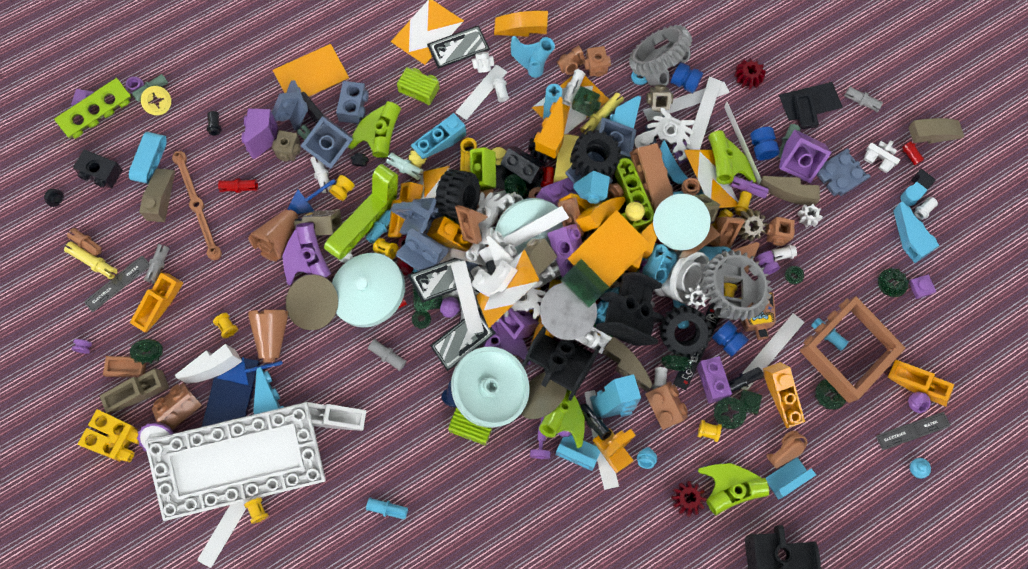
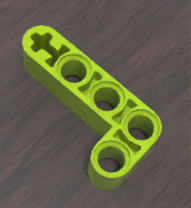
[615,158,654,232]

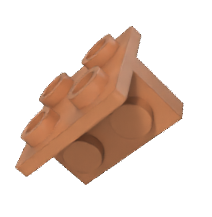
[151,382,202,430]

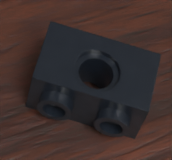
[500,146,546,183]
[73,149,123,189]

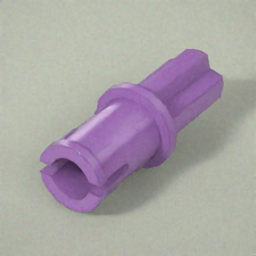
[731,176,769,198]

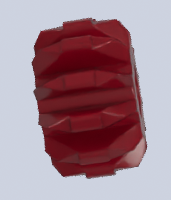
[734,58,766,90]
[671,481,707,517]

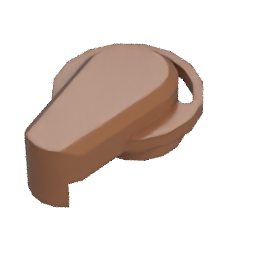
[767,431,807,468]

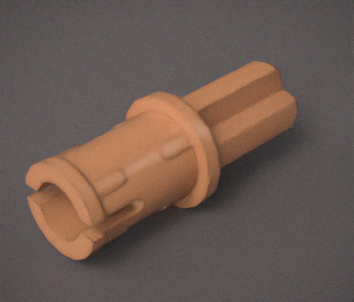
[67,228,102,256]

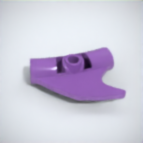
[283,222,331,285]
[483,322,531,364]

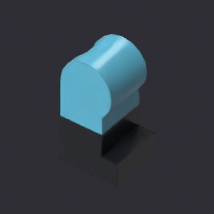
[901,169,936,206]

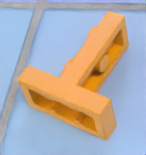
[593,428,636,473]

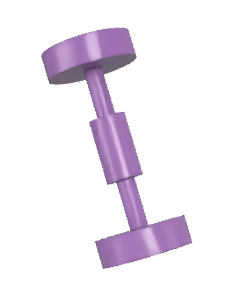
[530,416,551,459]

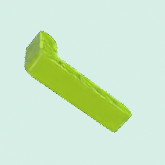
[324,164,398,260]

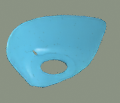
[660,140,688,184]

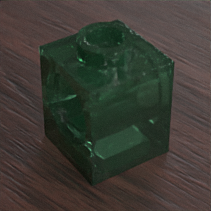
[572,86,601,117]

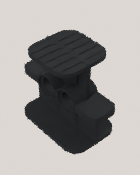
[596,272,664,346]
[522,326,601,401]
[745,525,822,569]

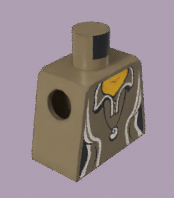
[294,209,342,235]

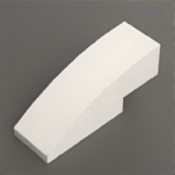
[175,344,242,384]
[308,402,366,431]

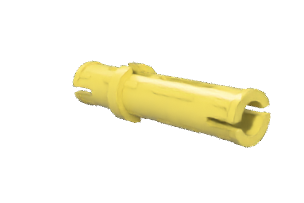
[580,93,624,134]
[64,242,117,279]

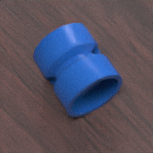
[670,62,704,94]
[750,127,780,161]
[712,320,749,357]

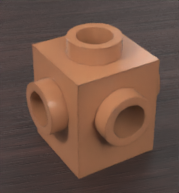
[584,46,611,77]
[765,217,795,246]

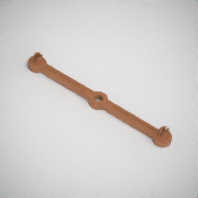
[172,151,222,260]

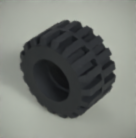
[570,130,621,179]
[435,169,480,219]
[659,305,712,357]

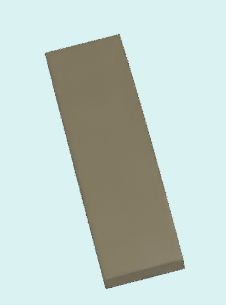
[908,118,965,144]
[759,176,820,206]
[603,337,652,392]
[100,368,169,414]

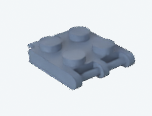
[817,148,871,196]

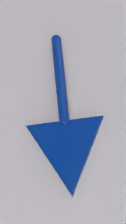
[287,179,335,214]
[217,357,283,386]

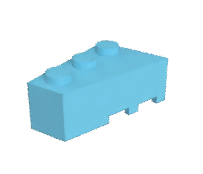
[590,374,641,419]

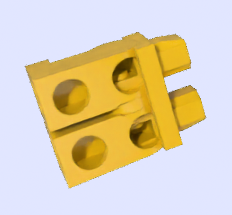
[77,409,139,462]

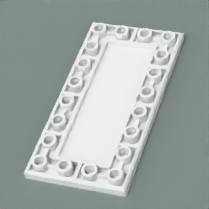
[144,402,326,521]

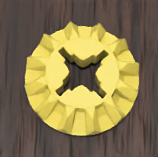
[141,86,171,115]

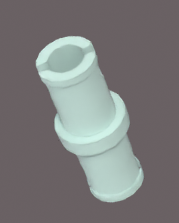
[386,153,424,180]

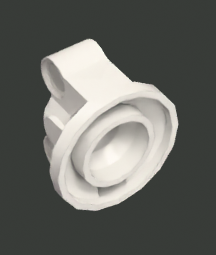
[654,249,709,304]

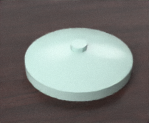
[495,198,563,255]
[332,253,405,327]
[451,347,529,428]

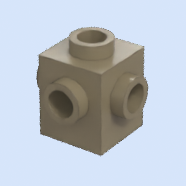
[646,85,673,112]
[272,130,301,161]

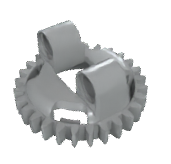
[629,25,693,86]
[702,250,772,321]

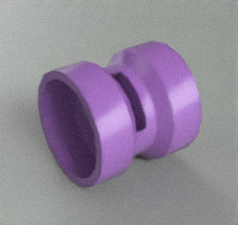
[754,251,780,275]

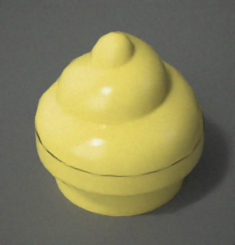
[408,151,427,168]
[625,202,645,221]

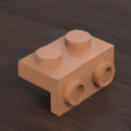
[645,381,688,430]

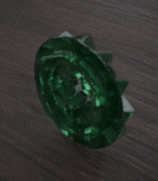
[504,174,529,200]
[878,267,909,297]
[130,339,163,365]
[661,355,693,371]
[815,379,846,410]
[714,397,747,429]

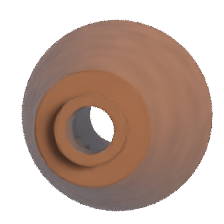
[248,210,298,262]
[248,310,289,363]

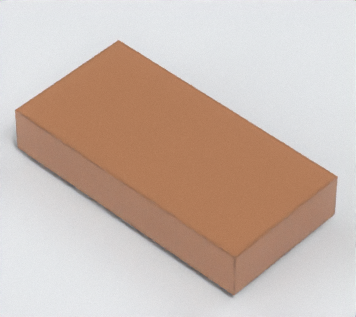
[103,356,147,378]

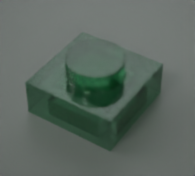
[737,389,762,415]

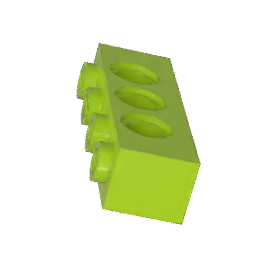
[54,78,131,139]

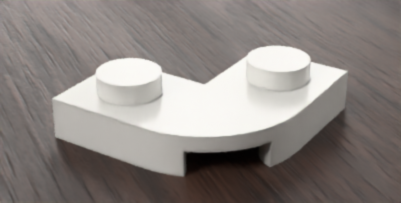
[471,260,518,297]

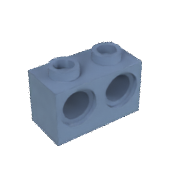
[336,81,369,124]

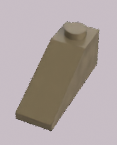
[139,169,175,222]
[525,238,557,276]

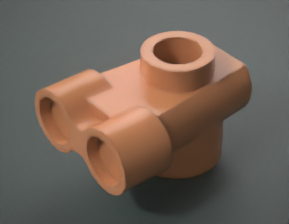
[557,45,585,75]

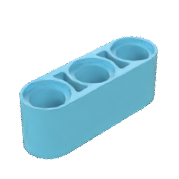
[129,132,167,184]

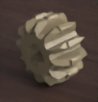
[736,209,768,241]

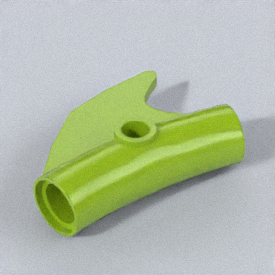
[348,101,401,158]
[708,130,756,184]
[539,389,585,448]
[698,463,769,515]

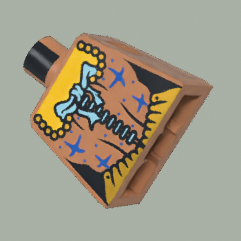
[739,293,776,340]

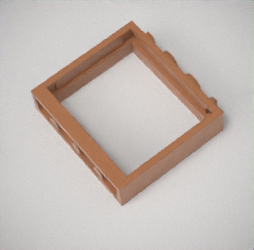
[799,296,905,403]

